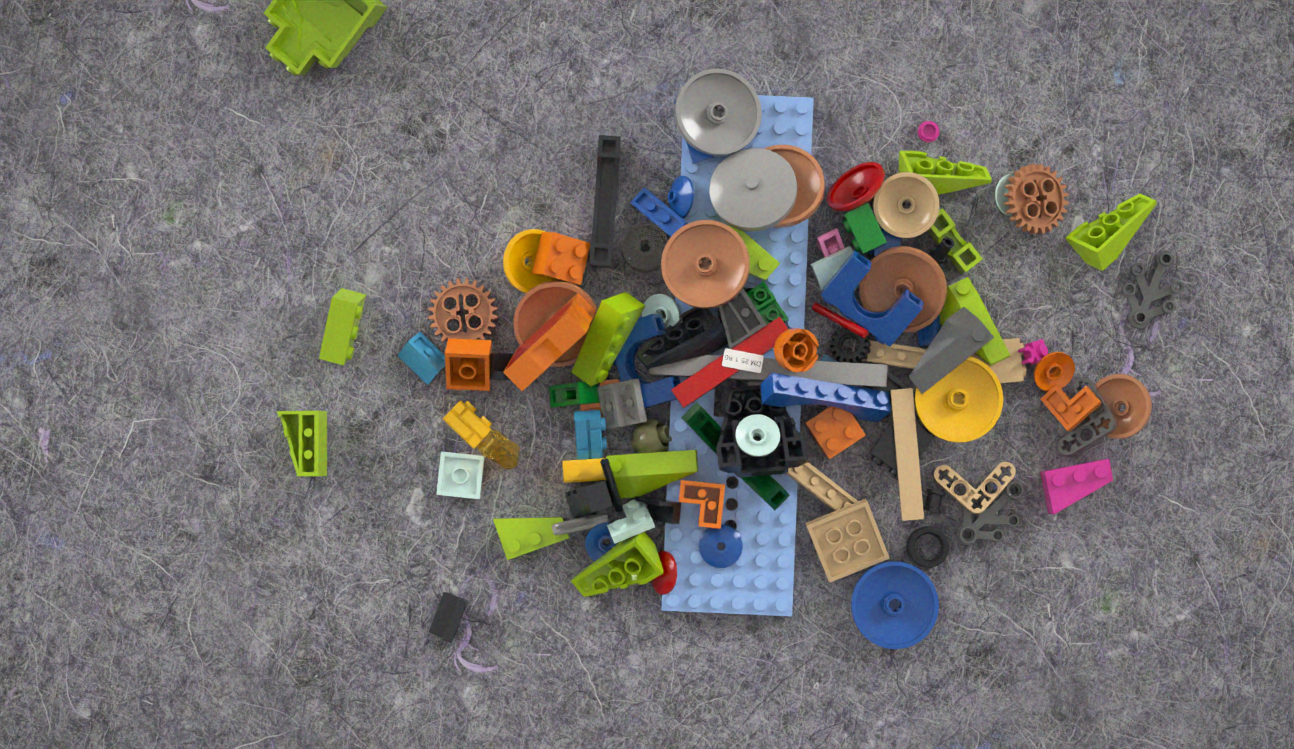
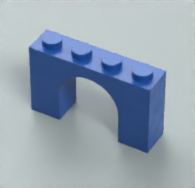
[821,250,924,347]
[614,314,680,409]

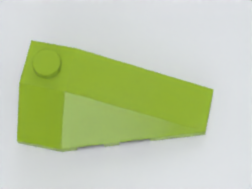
[899,150,992,195]
[1066,193,1157,271]
[939,277,1010,366]
[606,450,698,498]
[571,532,664,597]

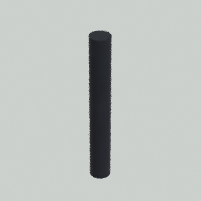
[600,458,623,512]

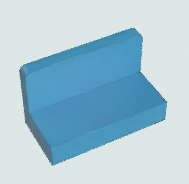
[398,332,445,385]

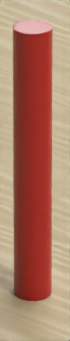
[812,302,868,338]

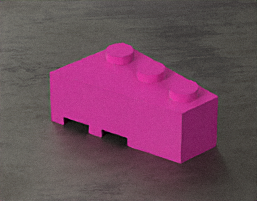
[1040,459,1113,514]

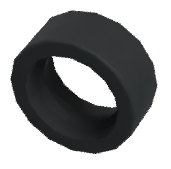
[906,526,950,568]

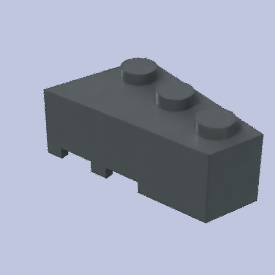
[719,289,767,349]

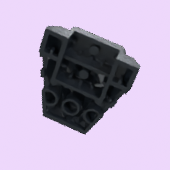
[716,385,808,478]

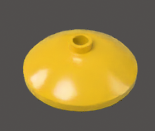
[503,229,555,293]

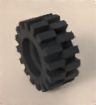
[830,326,871,363]

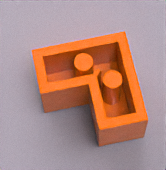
[678,480,725,529]

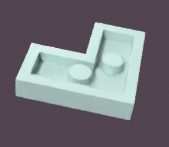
[607,500,655,544]

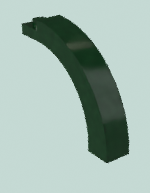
[681,402,790,511]

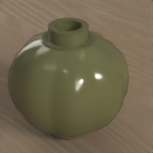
[631,418,672,453]

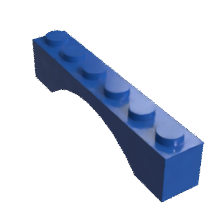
[760,373,891,422]

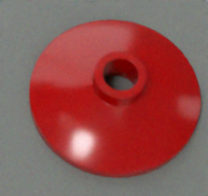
[651,551,677,595]

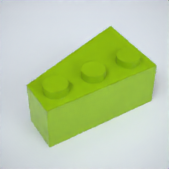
[727,224,780,282]

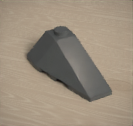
[908,306,994,394]

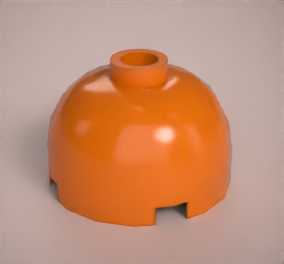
[774,328,819,372]

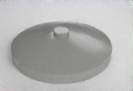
[675,69,762,156]
[709,148,797,231]

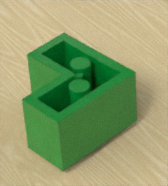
[843,203,887,255]

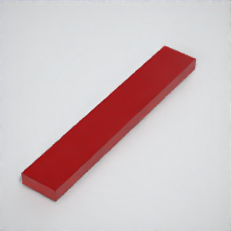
[671,316,788,409]

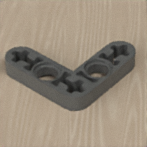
[1058,377,1117,457]

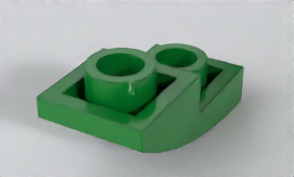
[746,282,789,325]

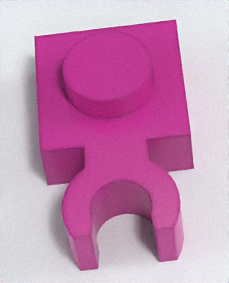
[1018,339,1048,365]

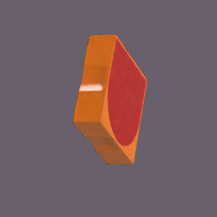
[503,293,596,391]

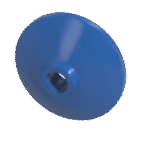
[668,176,694,219]
[585,522,621,561]
[699,524,743,568]

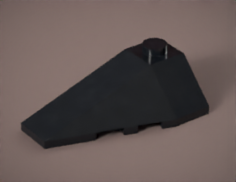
[637,307,728,369]

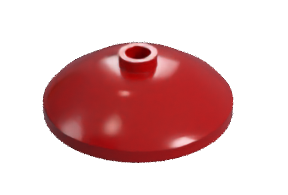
[827,162,885,212]

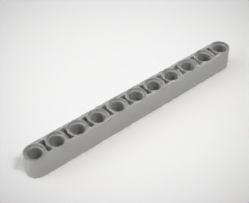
[649,355,888,387]

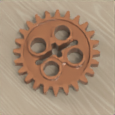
[1003,164,1069,234]
[428,278,498,342]

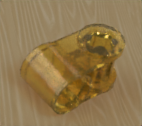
[477,429,520,469]

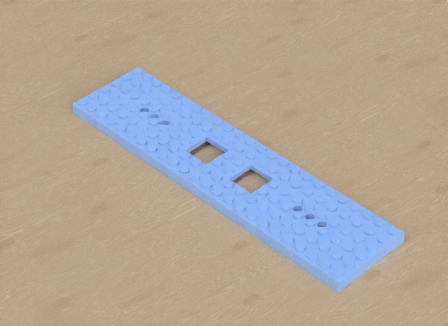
[661,95,814,616]

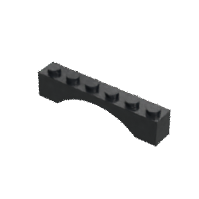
[589,135,621,268]

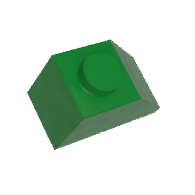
[549,382,599,408]

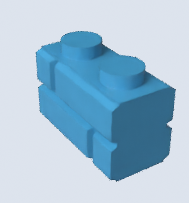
[574,410,607,460]

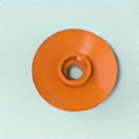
[1034,352,1075,391]

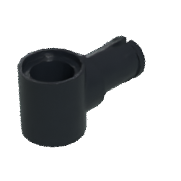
[926,237,954,269]

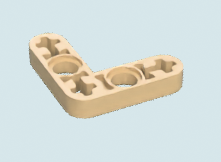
[934,462,1016,515]

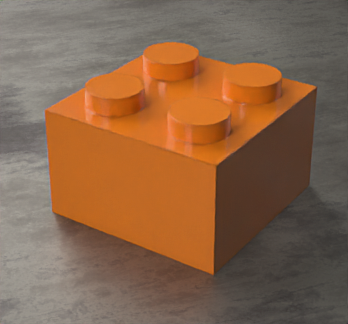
[532,232,591,285]
[445,339,492,391]
[803,406,866,459]

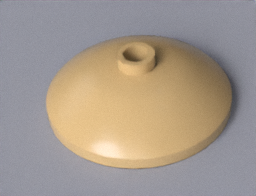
[873,172,939,238]

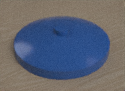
[851,561,939,649]

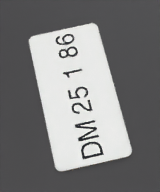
[722,348,764,373]

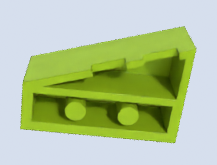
[319,288,366,366]
[277,411,327,477]
[493,517,570,560]

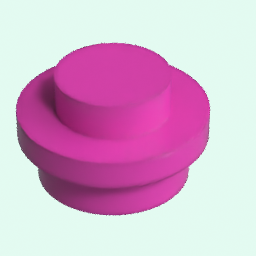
[918,121,939,143]

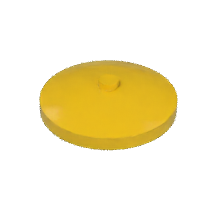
[914,357,1003,443]

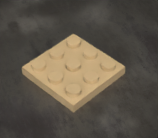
[805,499,890,583]

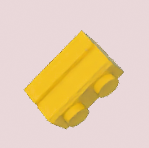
[443,400,493,449]
[562,458,606,483]

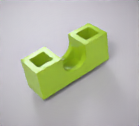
[927,208,983,275]

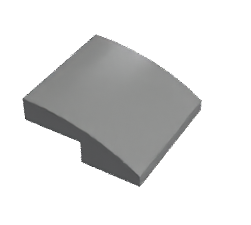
[597,378,647,430]

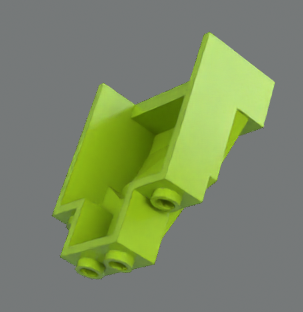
[263,0,388,76]

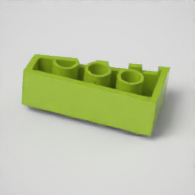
[572,292,646,386]

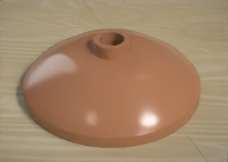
[1087,374,1152,439]

